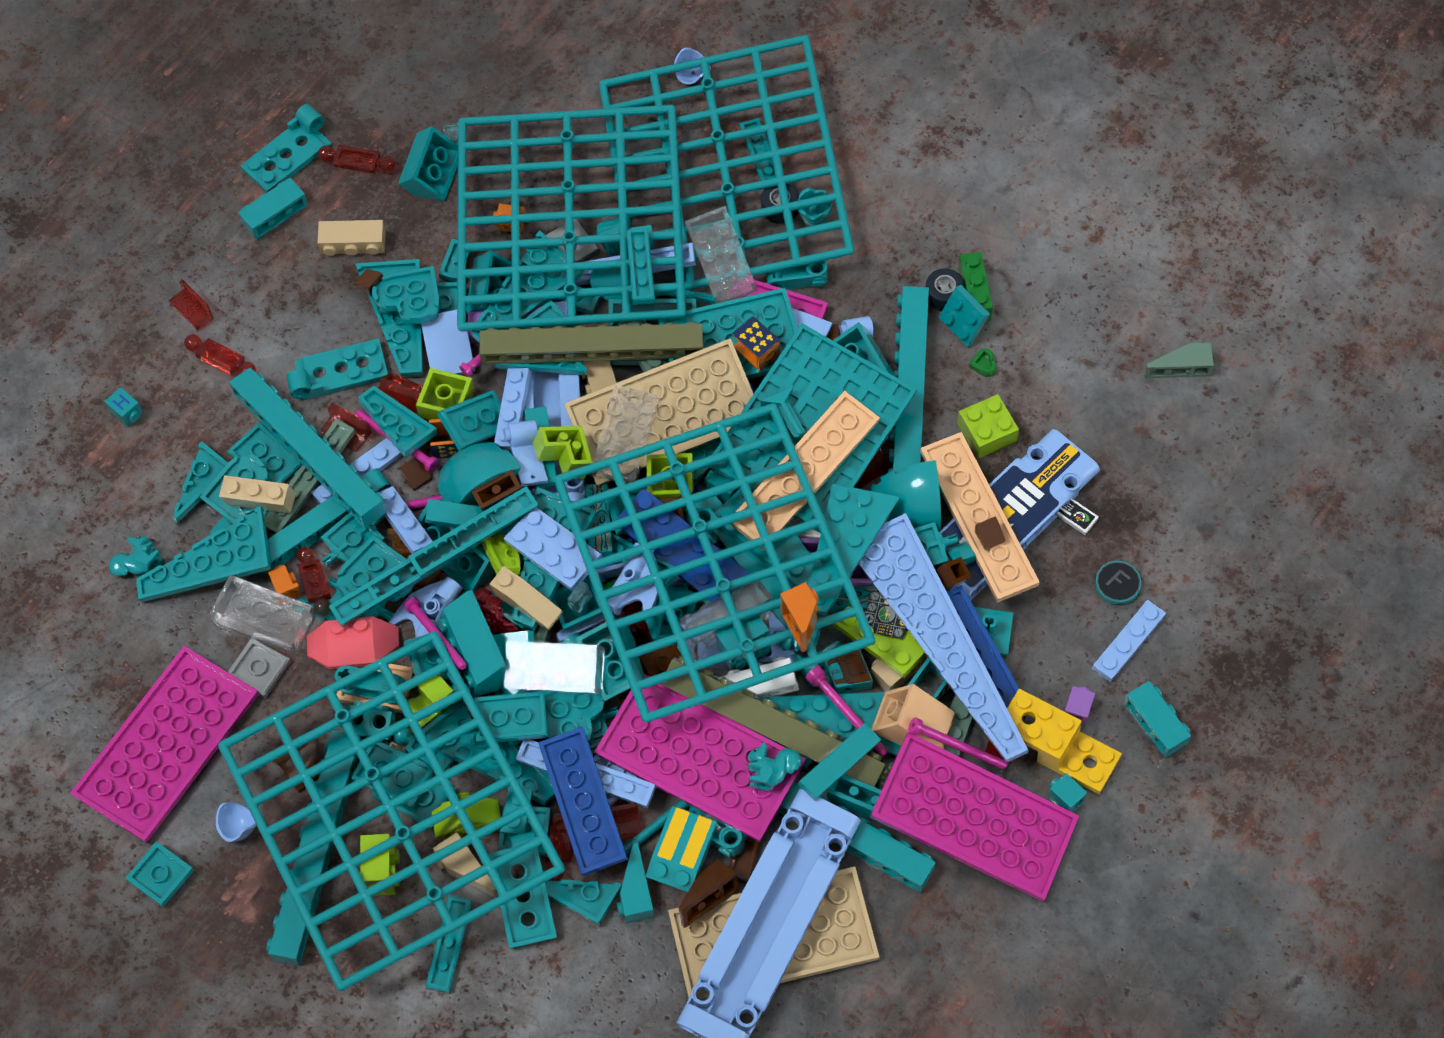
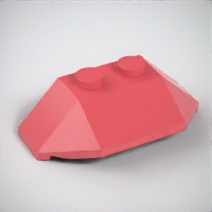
[307,616,400,669]

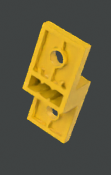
[1007,689,1122,795]

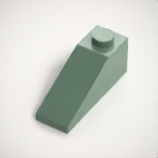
[1144,341,1214,378]

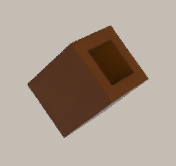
[935,557,972,591]

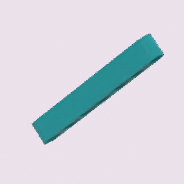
[263,468,392,574]

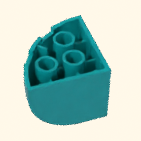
[438,442,521,506]
[868,460,941,532]

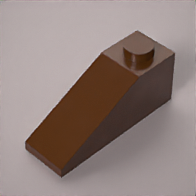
[678,859,739,928]

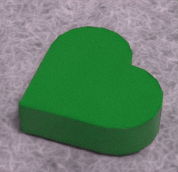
[969,349,996,377]

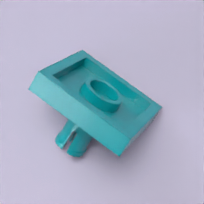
[974,607,1013,658]

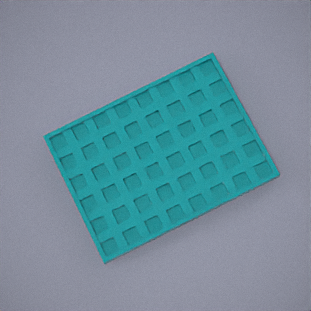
[708,323,917,533]

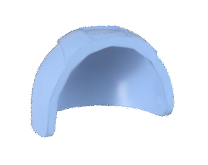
[674,48,711,84]
[216,802,257,842]

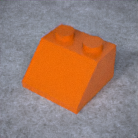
[780,582,819,652]

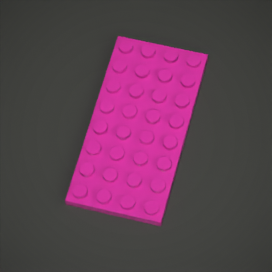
[70,646,259,844]
[594,674,806,843]
[869,732,1079,902]

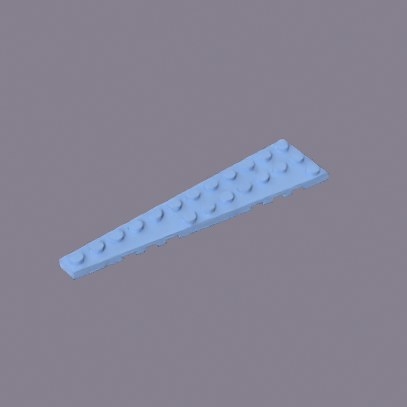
[859,513,1028,762]

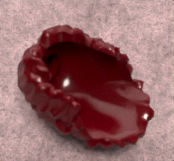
[474,588,522,635]

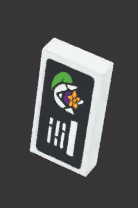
[1057,498,1099,535]

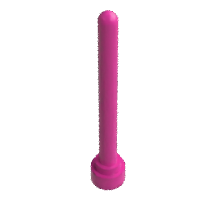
[805,665,887,756]

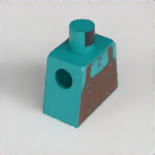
[818,649,873,694]

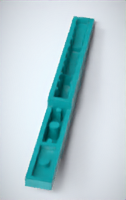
[329,486,539,627]

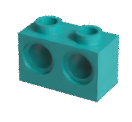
[342,701,397,740]

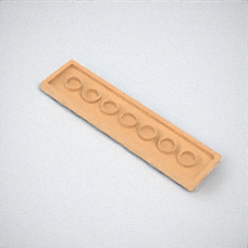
[730,391,880,551]
[920,432,1040,603]

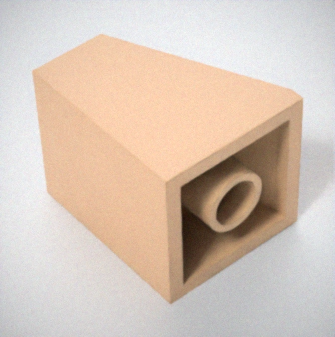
[871,684,955,749]

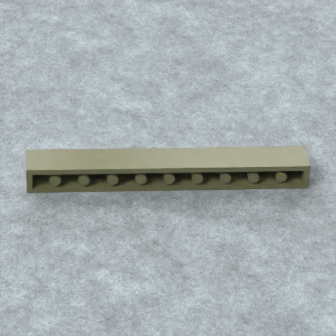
[480,322,703,364]
[660,656,886,787]

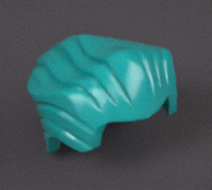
[798,188,832,226]
[596,218,620,256]

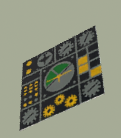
[865,590,906,639]

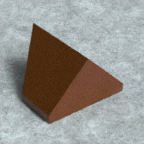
[272,738,317,793]

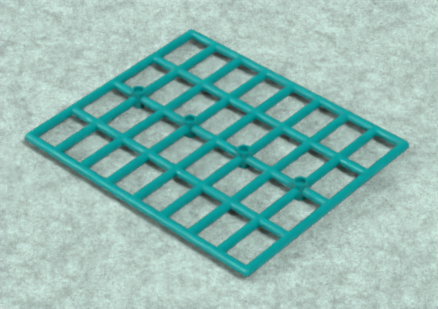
[599,35,855,297]
[457,105,686,332]
[553,403,876,723]
[218,631,565,991]

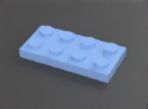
[504,507,602,592]

